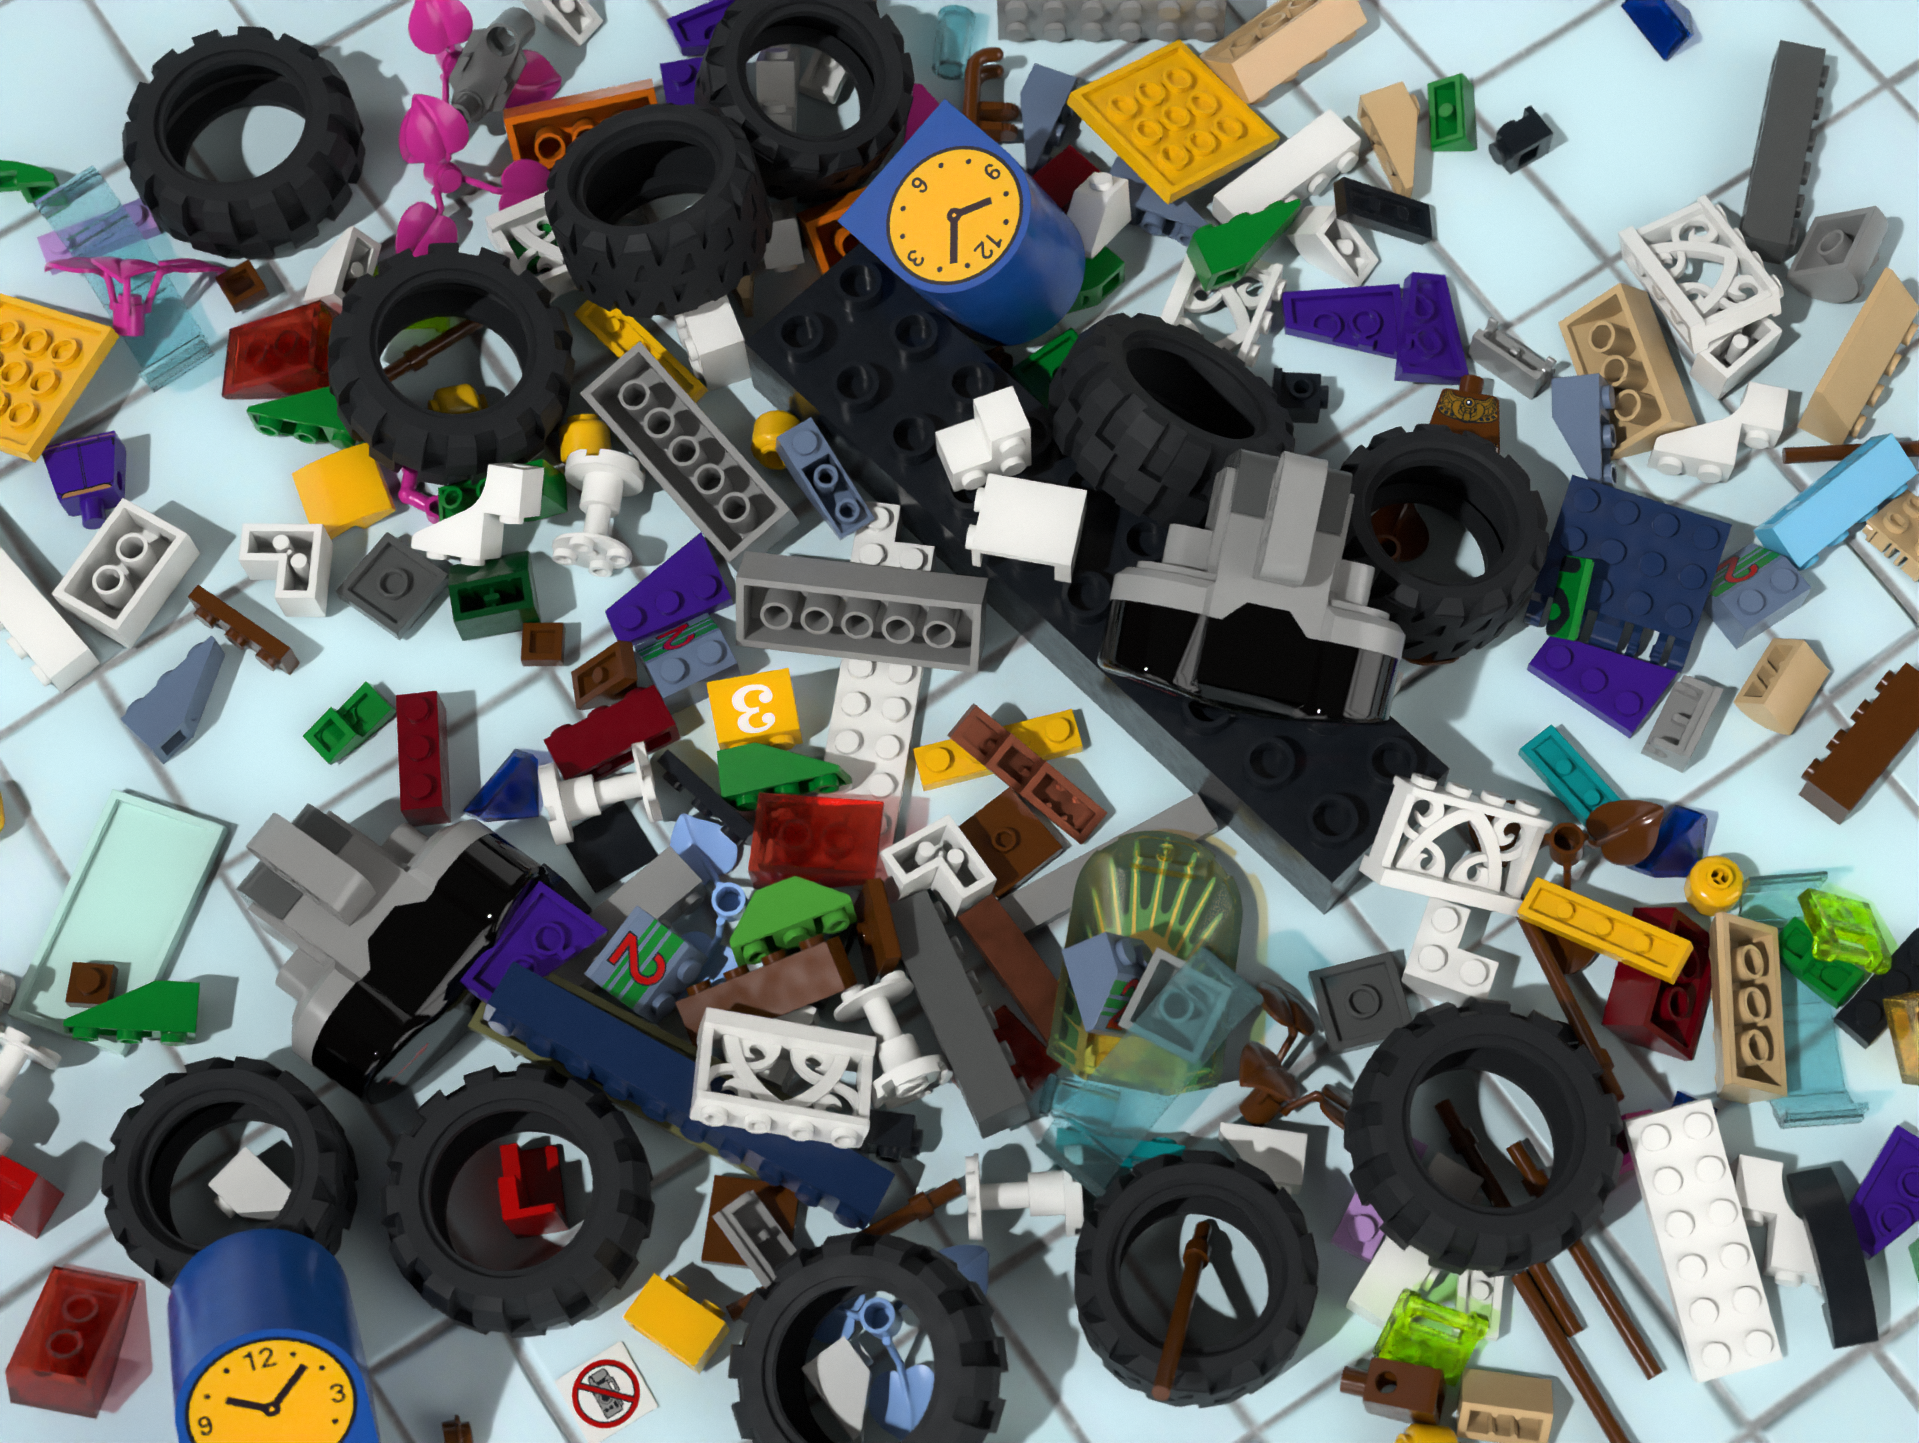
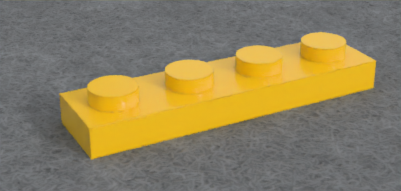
[574,300,708,403]
[913,709,1083,791]
[1517,877,1693,985]

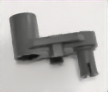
[449,7,536,124]

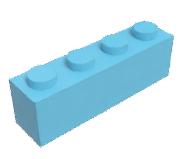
[1753,433,1918,571]

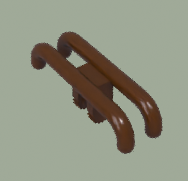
[963,47,1019,142]

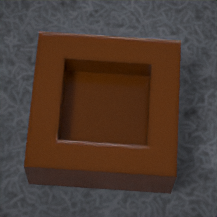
[215,259,270,313]
[521,623,566,666]
[65,962,119,1008]

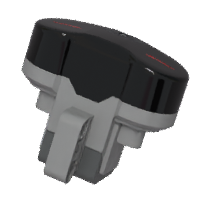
[1097,449,1406,727]
[236,803,550,1105]

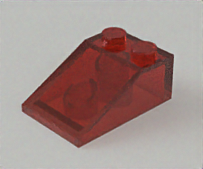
[221,300,340,399]
[748,792,885,889]
[5,1266,138,1419]

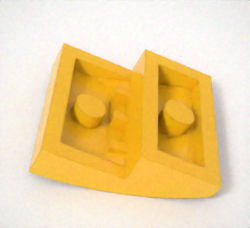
[292,443,396,540]

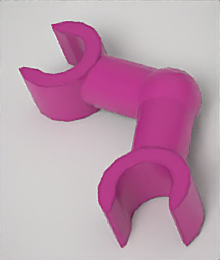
[398,465,439,524]

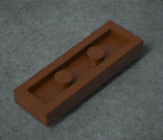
[188,585,300,675]

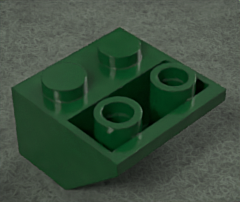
[448,550,542,641]

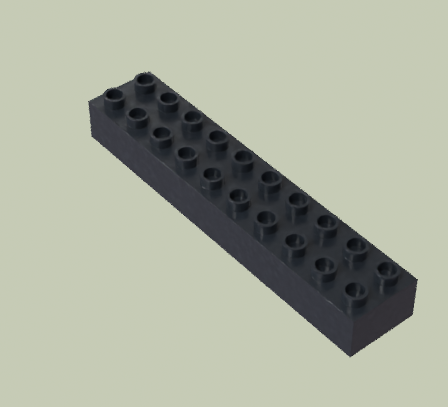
[744,242,1450,915]

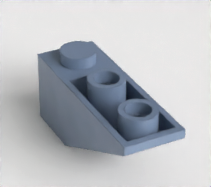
[1020,63,1077,177]
[1109,156,1208,247]
[1551,373,1617,487]
[775,417,875,540]
[120,635,226,764]

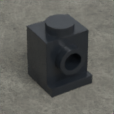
[1488,105,1553,175]
[1272,368,1329,424]
[857,1109,924,1163]

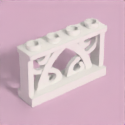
[485,190,659,303]
[1618,194,1784,355]
[1160,255,1287,368]
[1359,772,1553,917]
[689,1007,876,1148]

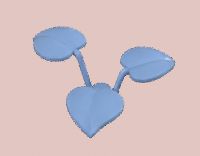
[670,813,821,1002]
[813,1244,989,1441]

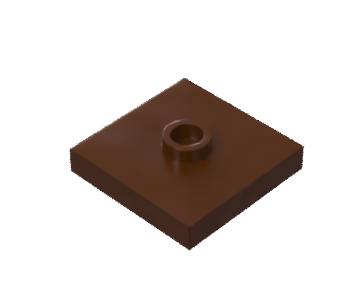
[958,787,1063,900]
[853,877,902,986]
[701,1175,799,1269]

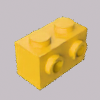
[623,1273,730,1374]

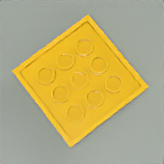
[1067,39,1280,204]
[0,293,120,463]

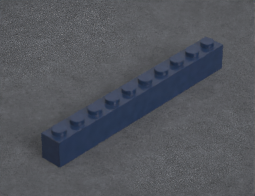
[483,961,895,1230]

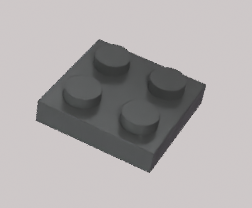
[336,532,449,640]
[1308,952,1412,1056]

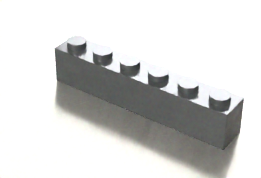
[1739,40,1830,265]
[890,889,1033,1139]

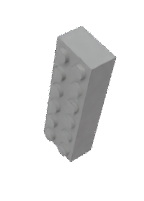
[997,0,1227,42]
[580,341,800,573]
[736,551,988,673]

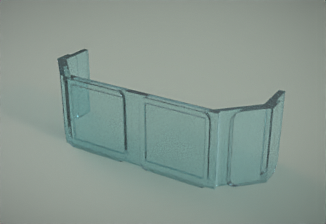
[32,165,215,392]
[1739,871,1869,1129]
[1035,946,1264,1198]

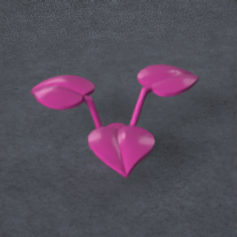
[399,0,562,164]
[395,94,550,257]
[45,256,227,336]

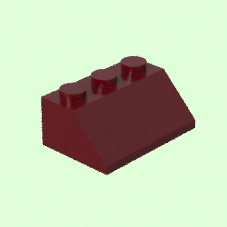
[1601,907,1712,1061]

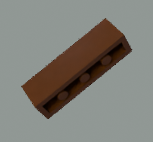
[1799,662,1919,825]
[675,933,858,1047]

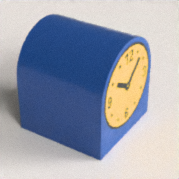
[838,99,1086,346]
[167,1229,381,1443]

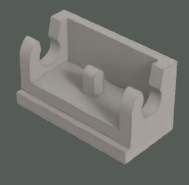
[1468,316,1557,400]
[1641,675,1724,773]
[712,1190,797,1289]

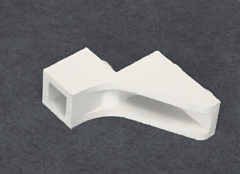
[756,44,801,133]
[1647,381,1789,483]
[411,462,544,566]
[1730,1154,1822,1293]

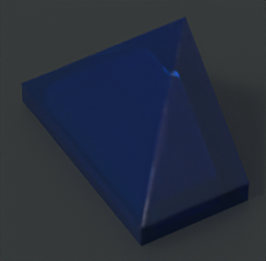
[1621,0,1694,61]
[463,749,539,822]
[1625,805,1708,878]

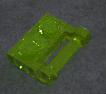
[1797,888,1892,975]
[1372,1288,1489,1387]

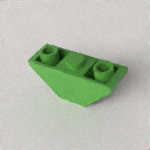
[729,876,858,967]

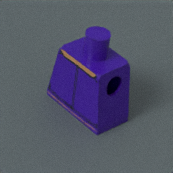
[42,430,126,530]

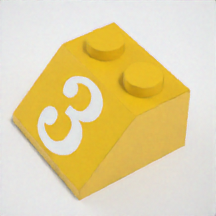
[706,668,803,751]

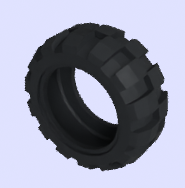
[122,26,366,260]
[328,243,575,486]
[1047,312,1295,529]
[1344,998,1624,1278]
[380,1062,655,1339]
[728,1232,1009,1443]

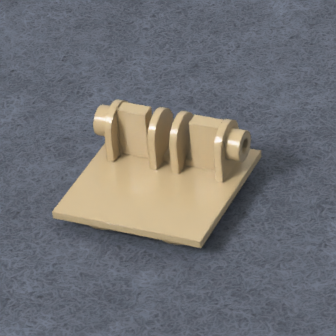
[1862,489,1919,582]

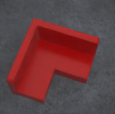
[498,1143,569,1239]
[0,1155,65,1239]

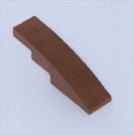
[947,703,1107,845]
[956,894,1095,1045]

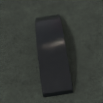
[1786,1167,1879,1350]

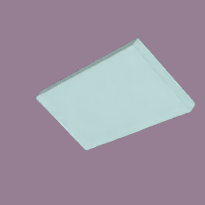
[7,789,229,1058]

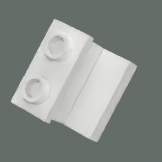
[965,473,1087,583]

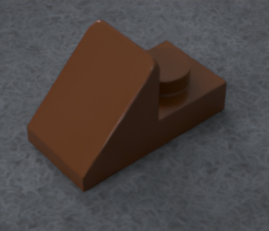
[571,640,638,710]

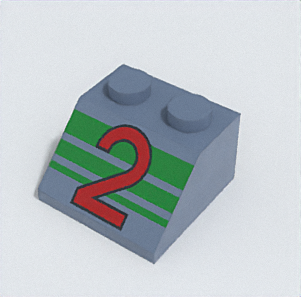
[1703,543,1811,650]
[634,613,741,715]
[584,905,709,1026]
[1061,932,1153,1038]

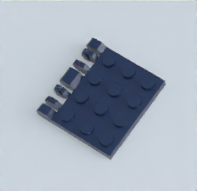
[1523,475,1732,674]

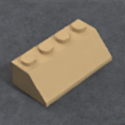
[1198,0,1367,105]
[1797,267,1919,445]
[1558,283,1698,460]
[1709,912,1787,1104]

